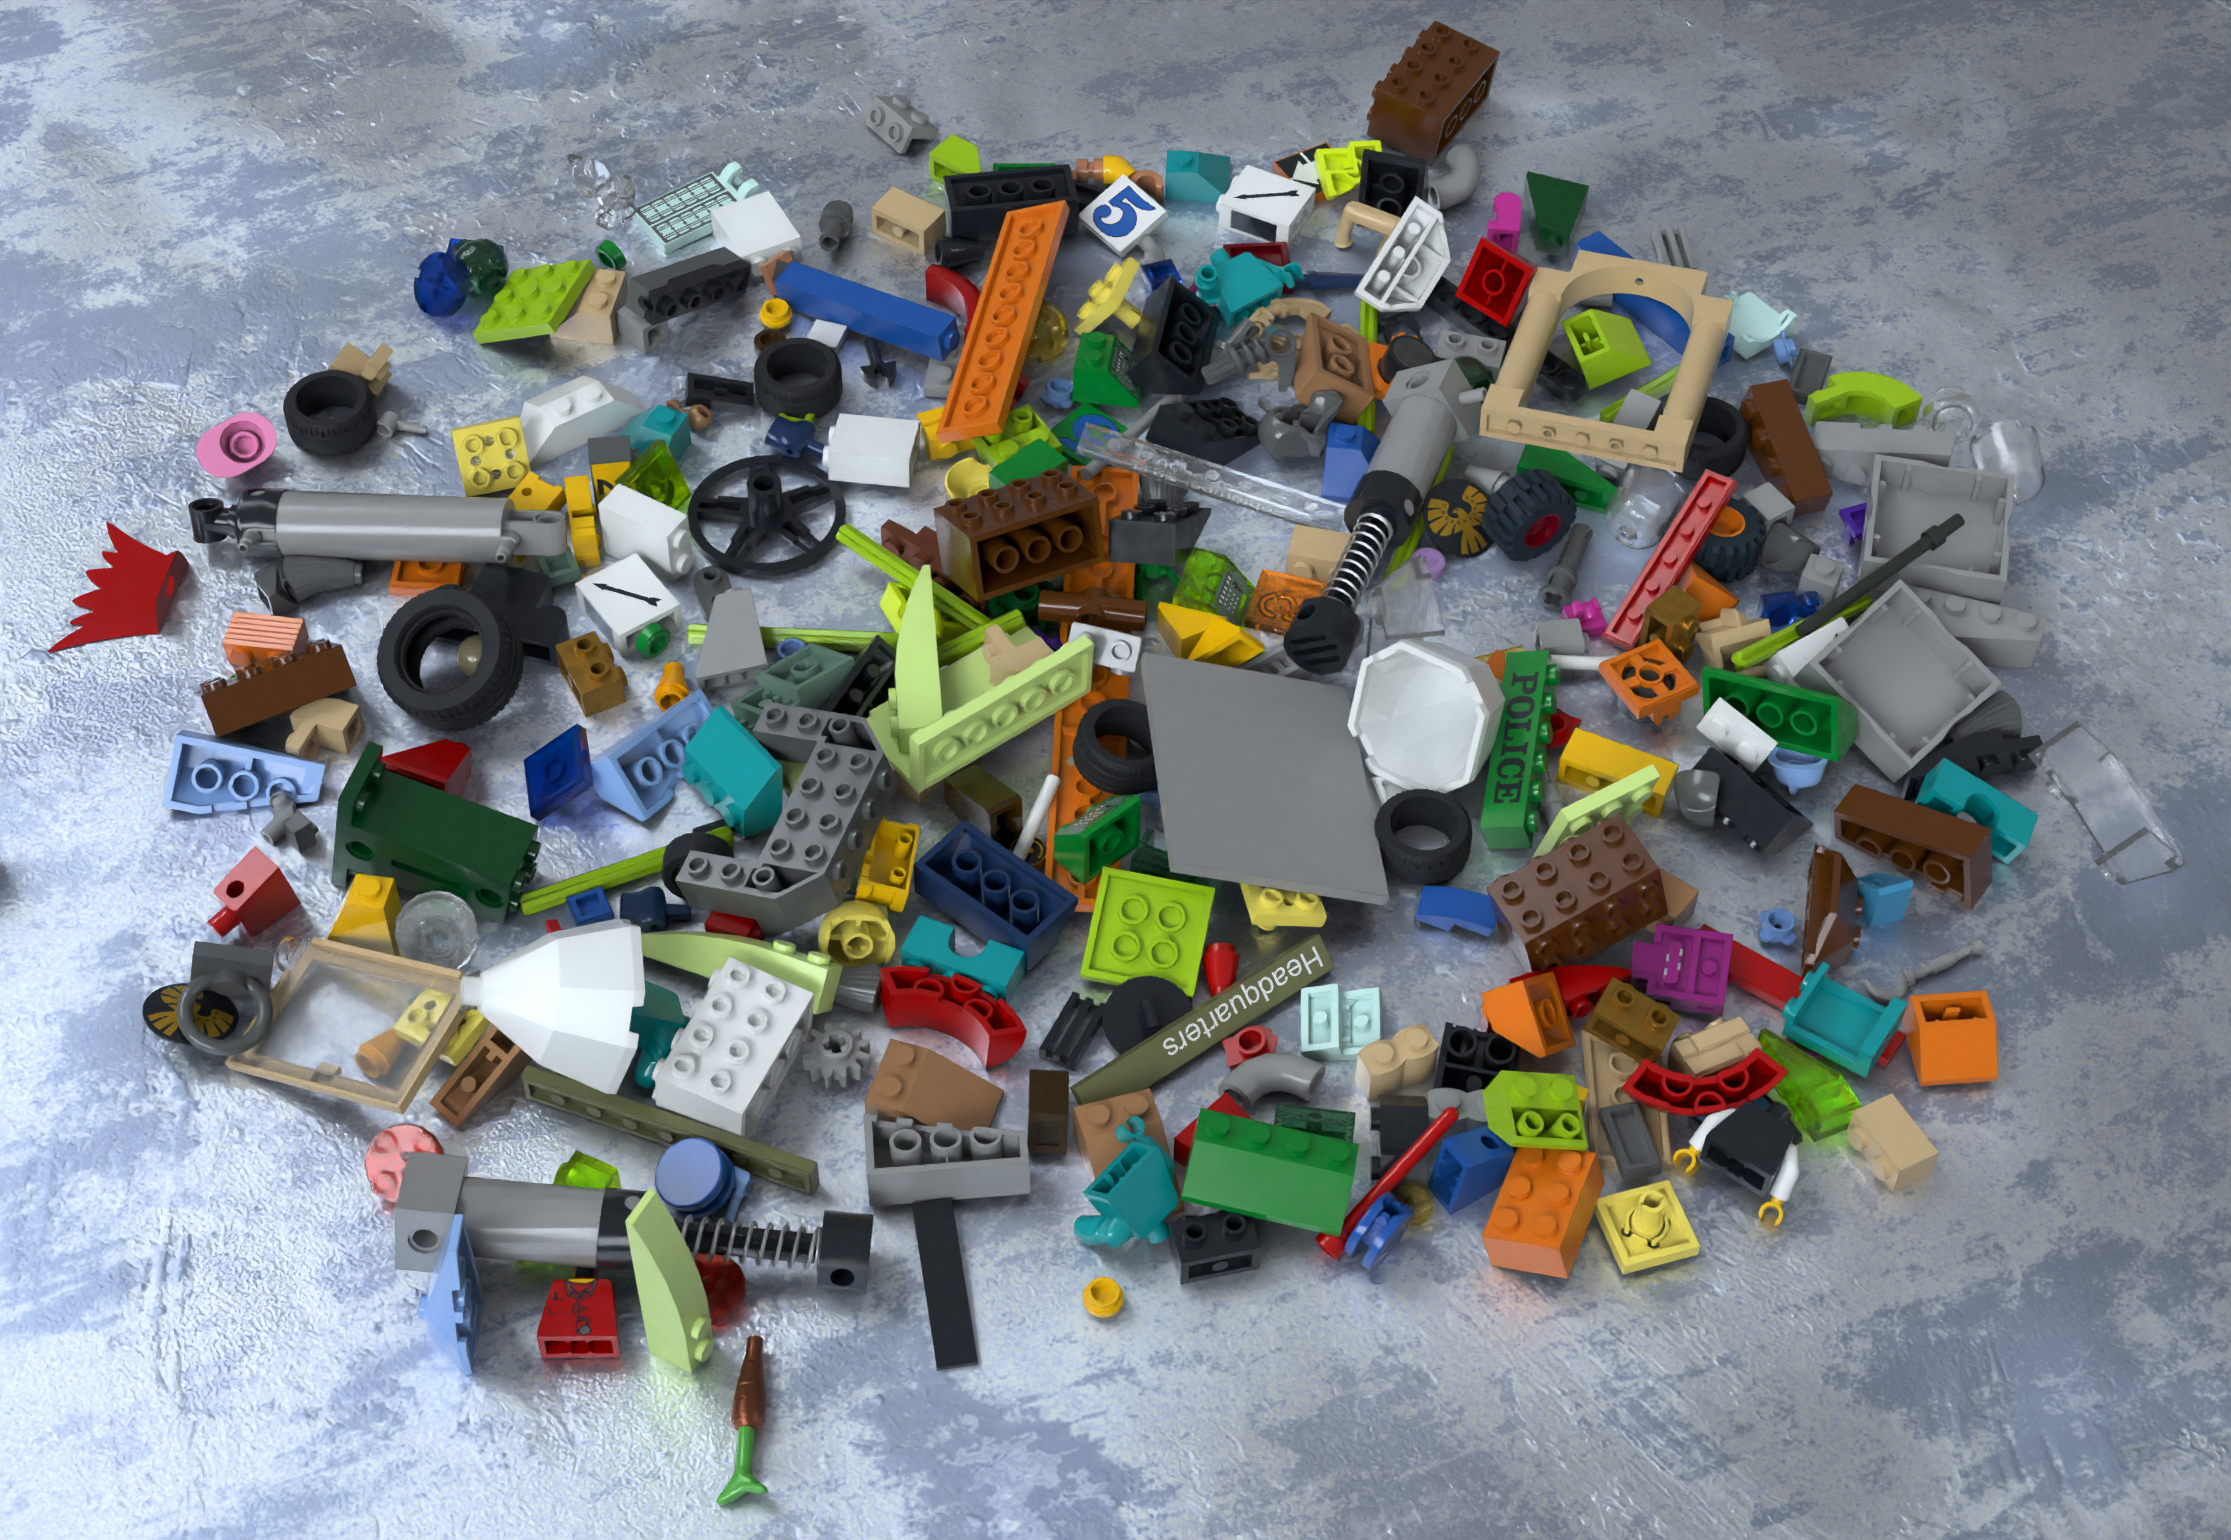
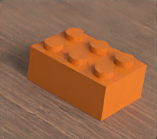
[1482,1147,1605,1279]

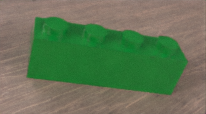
[1702,665,1857,762]
[1180,1108,1359,1237]

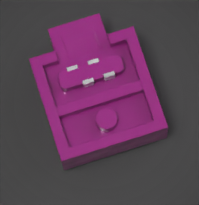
[1630,924,1733,1016]

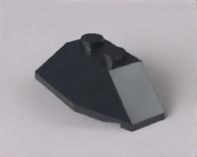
[816,635,896,718]

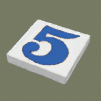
[1079,174,1168,258]

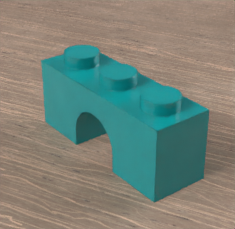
[1915,757,2039,864]
[900,915,1025,1005]

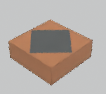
[759,250,793,295]

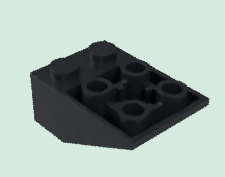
[1145,397,1261,476]
[1109,499,1211,566]

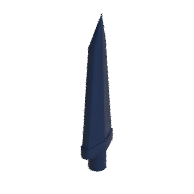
[1294,270,1365,291]

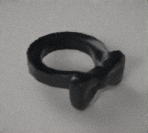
[1377,311,1423,344]

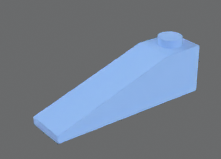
[419,1214,485,1374]

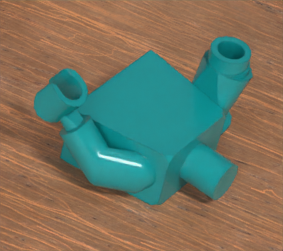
[1194,248,1304,330]
[629,980,690,1089]
[1073,1116,1179,1248]

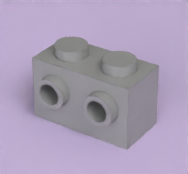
[1435,329,1506,390]

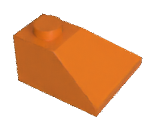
[1481,971,1577,1058]

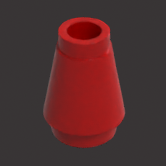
[1202,943,1240,998]

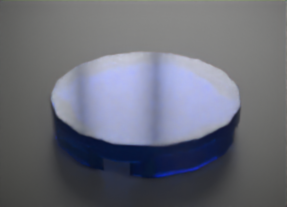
[414,251,469,318]

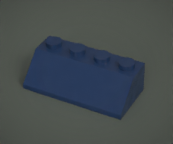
[914,820,1078,971]

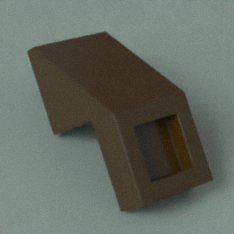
[1027,1069,1069,1155]

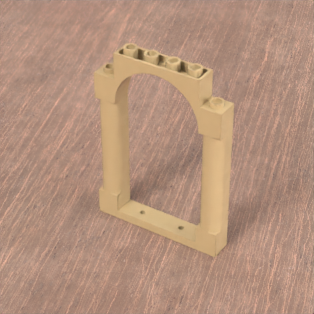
[1479,250,1734,473]

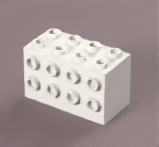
[652,957,814,1139]

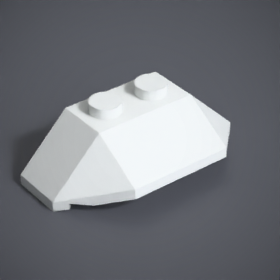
[1354,196,1451,312]
[520,375,646,469]

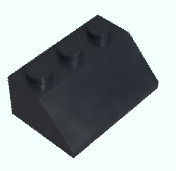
[1692,746,1814,854]

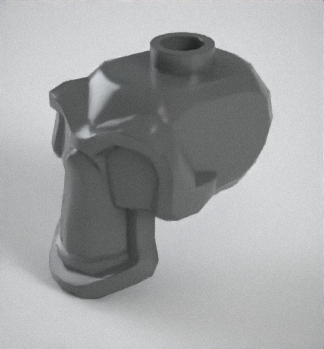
[1258,390,1343,460]

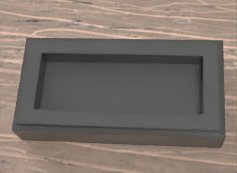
[1789,348,1833,405]
[1598,1101,1663,1181]

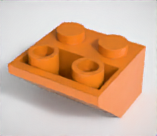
[1902,990,1998,1086]

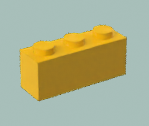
[1556,728,1679,818]

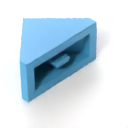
[1856,872,1913,928]

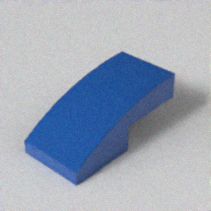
[1414,886,1496,937]

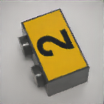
[588,435,642,511]

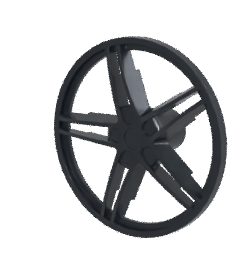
[687,455,846,576]

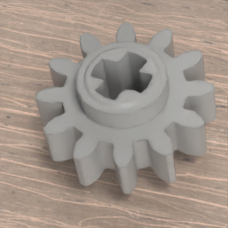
[802,1021,870,1088]

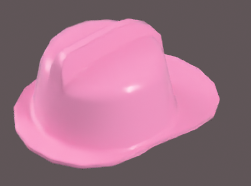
[196,412,277,478]

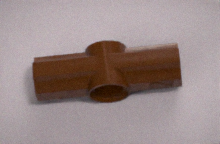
[1038,587,1148,632]

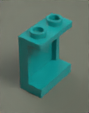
[1781,962,1908,1078]

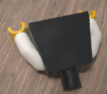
[1673,1101,1800,1227]

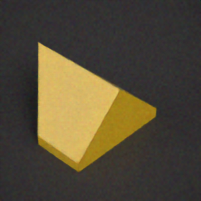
[1188,616,1265,668]

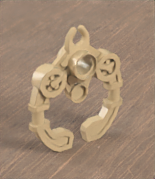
[1245,298,1360,386]

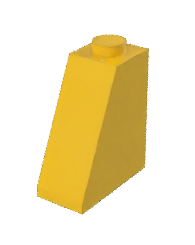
[326,873,408,957]

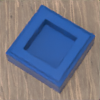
[566,886,615,927]

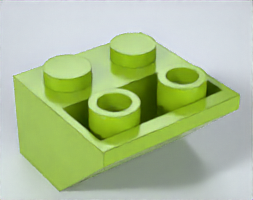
[1561,309,1652,390]
[972,404,1062,468]
[1482,1070,1588,1151]

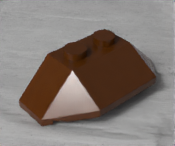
[1800,844,1863,978]

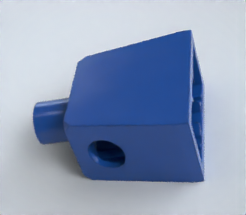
[1428,1124,1517,1215]

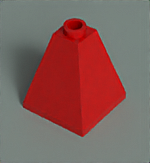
[1455,237,1540,327]
[382,739,472,798]

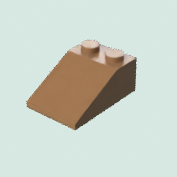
[1294,312,1374,425]
[864,1039,1004,1131]
[1073,1088,1185,1216]

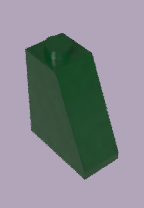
[1523,171,1589,258]

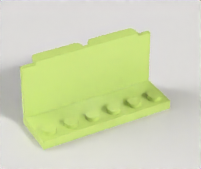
[866,626,1094,793]

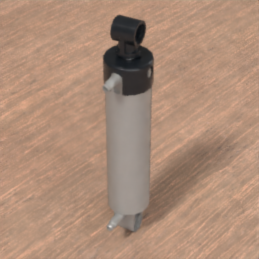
[188,487,568,565]

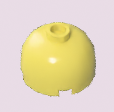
[818,900,896,967]

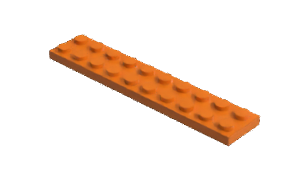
[936,200,1070,443]

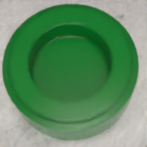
[595,240,627,271]
[635,622,670,659]

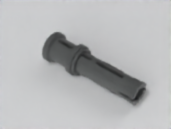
[1538,523,1593,611]

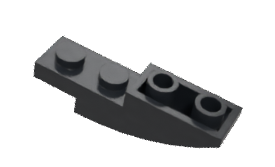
[1901,729,2044,800]

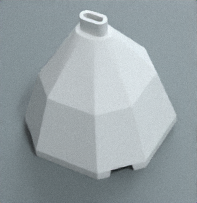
[1347,639,1505,794]
[460,918,645,1094]

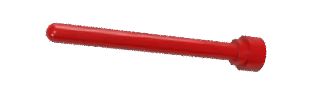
[1314,1107,1459,1262]

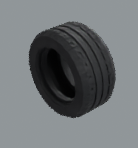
[377,587,524,732]

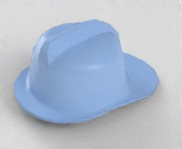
[1768,746,1829,795]

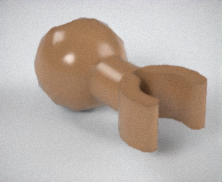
[666,400,712,431]

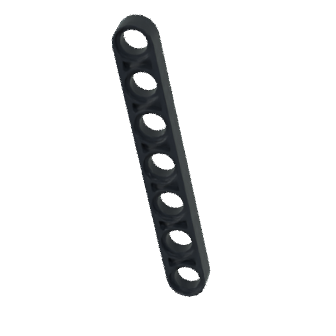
[1424,276,1585,402]

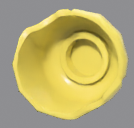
[944,458,993,499]

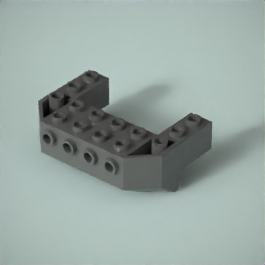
[675,702,899,938]

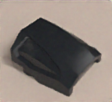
[1433,1022,1521,1093]

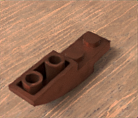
[881,519,989,617]

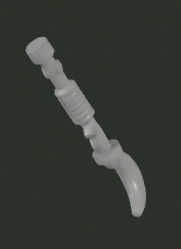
[1863,938,1985,1004]

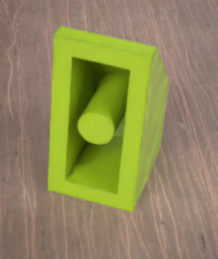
[929,134,981,185]

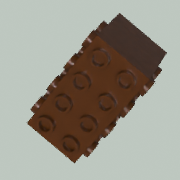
[1366,21,1500,167]
[933,469,1106,602]
[1486,813,1669,973]

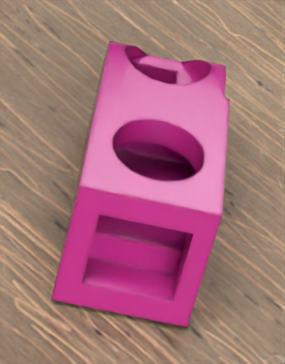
[1486,192,1522,253]

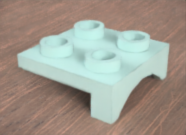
[1723,290,1797,360]

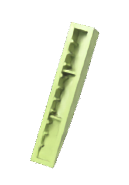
[888,565,943,753]
[641,931,843,1014]
[625,1188,715,1374]

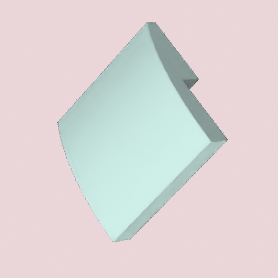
[1301,983,1384,1061]

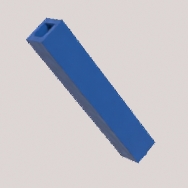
[1571,230,1735,368]
[774,261,960,362]

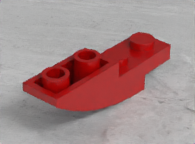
[1478,965,1632,1034]

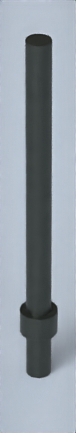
[1795,513,1965,638]

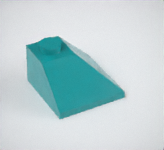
[1165,150,1230,203]
[618,404,692,487]

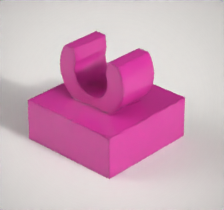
[1561,597,1608,638]

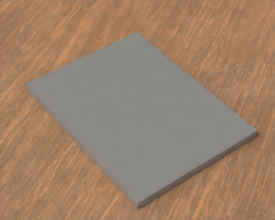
[1140,652,1389,906]

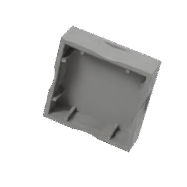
[1857,454,2015,605]
[1792,579,2002,783]

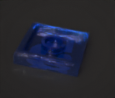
[524,724,594,821]

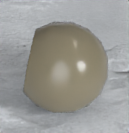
[456,634,482,677]

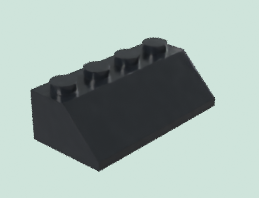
[943,164,1079,241]
[1126,276,1220,395]

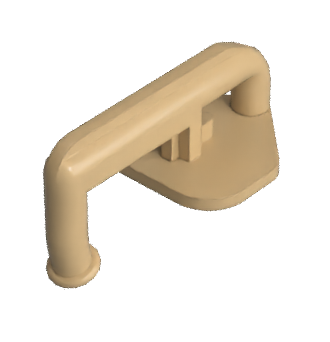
[1334,201,1400,257]

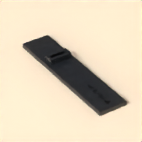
[912,1198,978,1371]

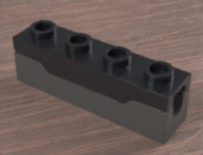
[625,247,751,325]

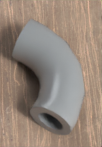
[1429,143,1482,211]
[1218,1053,1325,1112]

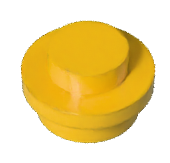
[759,298,792,328]
[1083,1277,1124,1318]

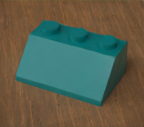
[682,705,783,839]

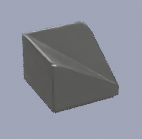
[253,565,298,616]

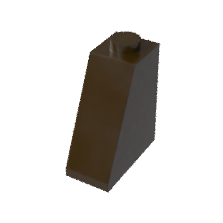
[944,764,1023,851]

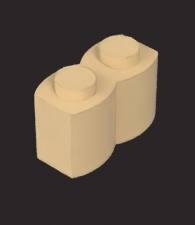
[1354,1024,1439,1101]

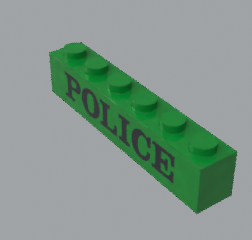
[1480,650,1561,849]

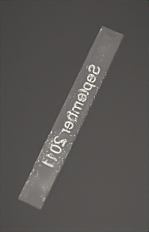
[1075,422,1346,532]

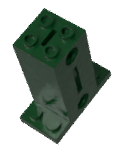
[331,741,541,925]

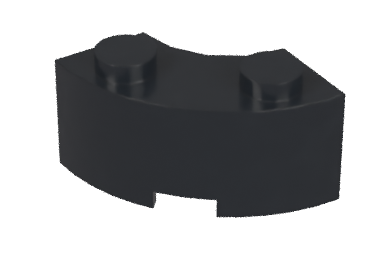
[1369,1095,1429,1195]

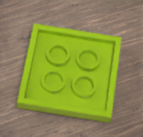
[472,259,596,344]
[1080,866,1215,1001]

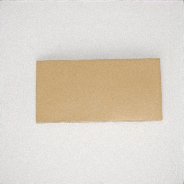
[1580,1031,1672,1171]

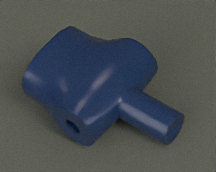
[764,415,825,459]
[620,886,692,933]

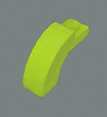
[1803,372,1923,429]

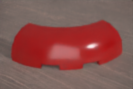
[925,264,981,341]
[880,966,1027,1069]
[1621,1047,1789,1117]

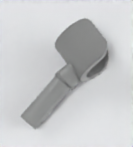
[377,411,427,438]

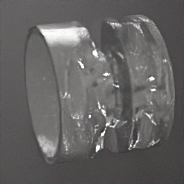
[394,891,479,973]

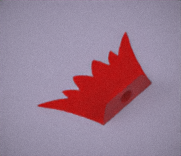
[48,522,189,652]

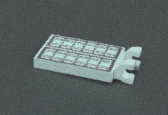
[631,161,760,255]

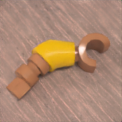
[1071,155,1164,204]

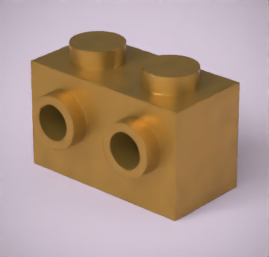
[1638,585,1702,665]
[555,631,628,717]
[1583,977,1682,1063]

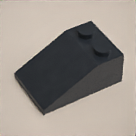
[1356,149,1429,228]

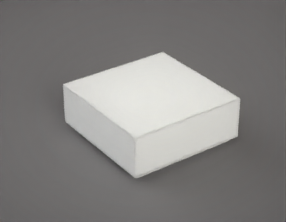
[807,319,848,354]

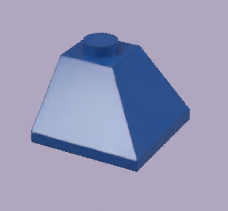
[1321,423,1380,502]

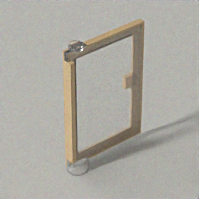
[225,935,477,1115]

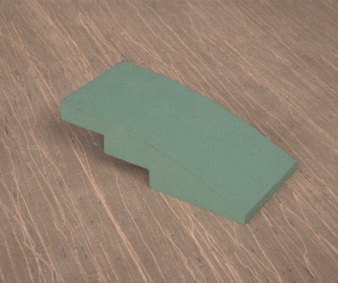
[731,643,855,740]

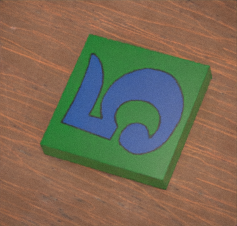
[1050,403,1136,466]

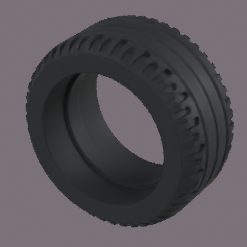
[754,338,843,419]
[283,370,377,456]
[1672,396,1749,481]
[1072,699,1157,796]
[1374,789,1473,886]

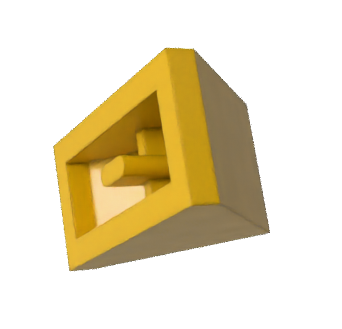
[1157,601,1228,659]

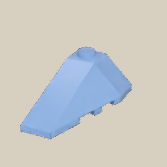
[582,688,714,821]
[162,730,326,814]

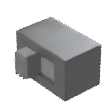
[282,811,319,854]

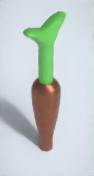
[716,1335,768,1505]

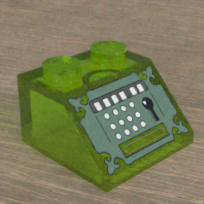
[1172,547,1256,628]

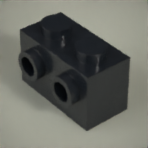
[1168,1210,1261,1285]

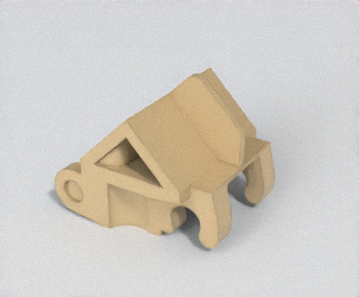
[1694,608,1772,679]

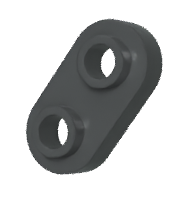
[693,566,732,623]

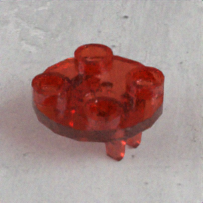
[364,1123,444,1202]
[694,1253,746,1327]

